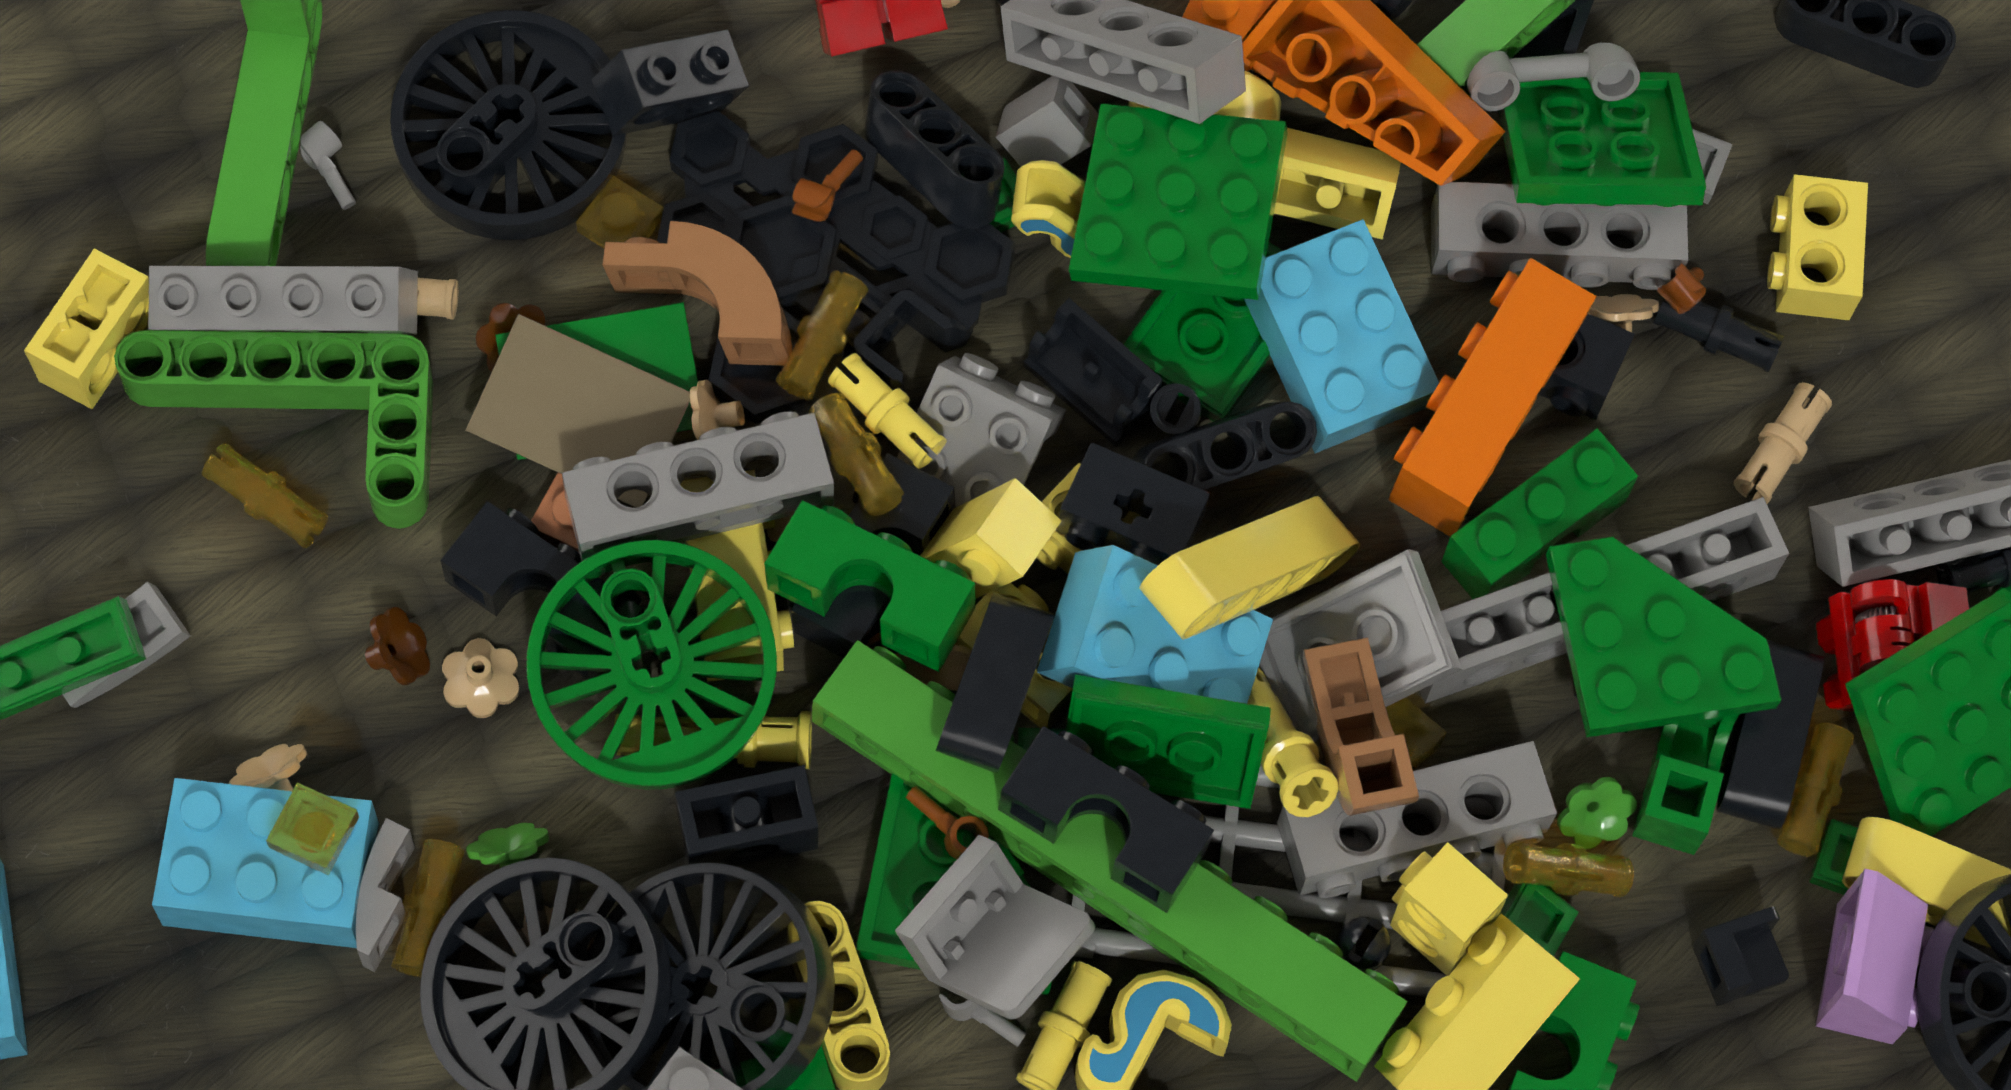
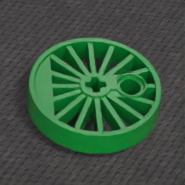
[527,540,777,790]

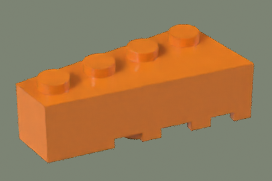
[1242,0,1506,186]
[1388,258,1597,537]

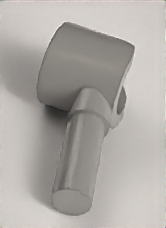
[300,121,356,210]
[939,994,1026,1047]

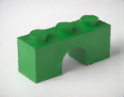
[1441,428,1638,599]
[764,500,975,672]
[1632,714,1740,855]
[1506,951,1640,1090]

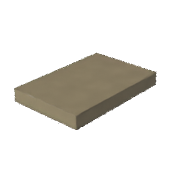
[465,314,690,507]

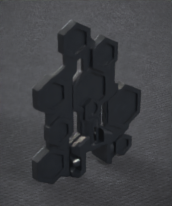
[657,110,1015,454]

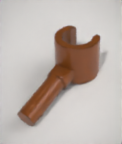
[792,149,863,222]
[1657,263,1706,314]
[906,786,989,859]

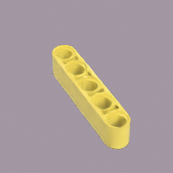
[1139,496,1360,640]

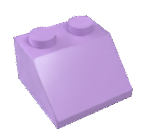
[1816,869,1934,1044]

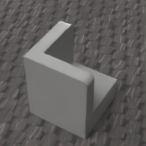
[996,76,1099,167]

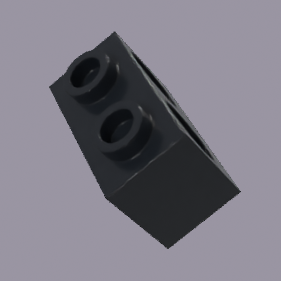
[592,30,749,136]

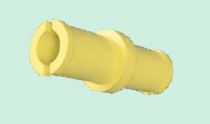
[828,353,947,469]
[1016,961,1112,1090]

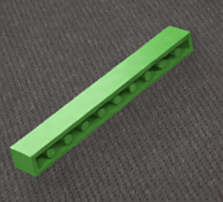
[812,640,1408,1082]

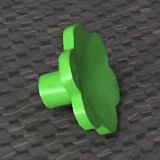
[1557,777,1637,849]
[466,823,550,868]

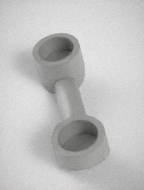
[1467,42,1640,111]

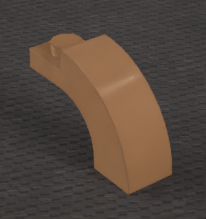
[602,221,792,366]
[1303,637,1419,816]

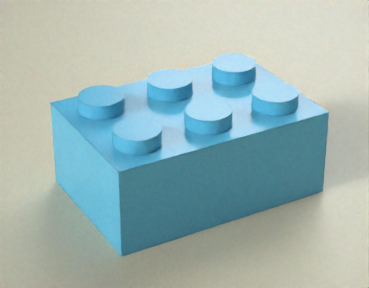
[1244,219,1439,453]
[1037,545,1273,704]
[152,778,379,948]

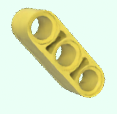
[1842,817,2011,948]
[788,901,890,1090]

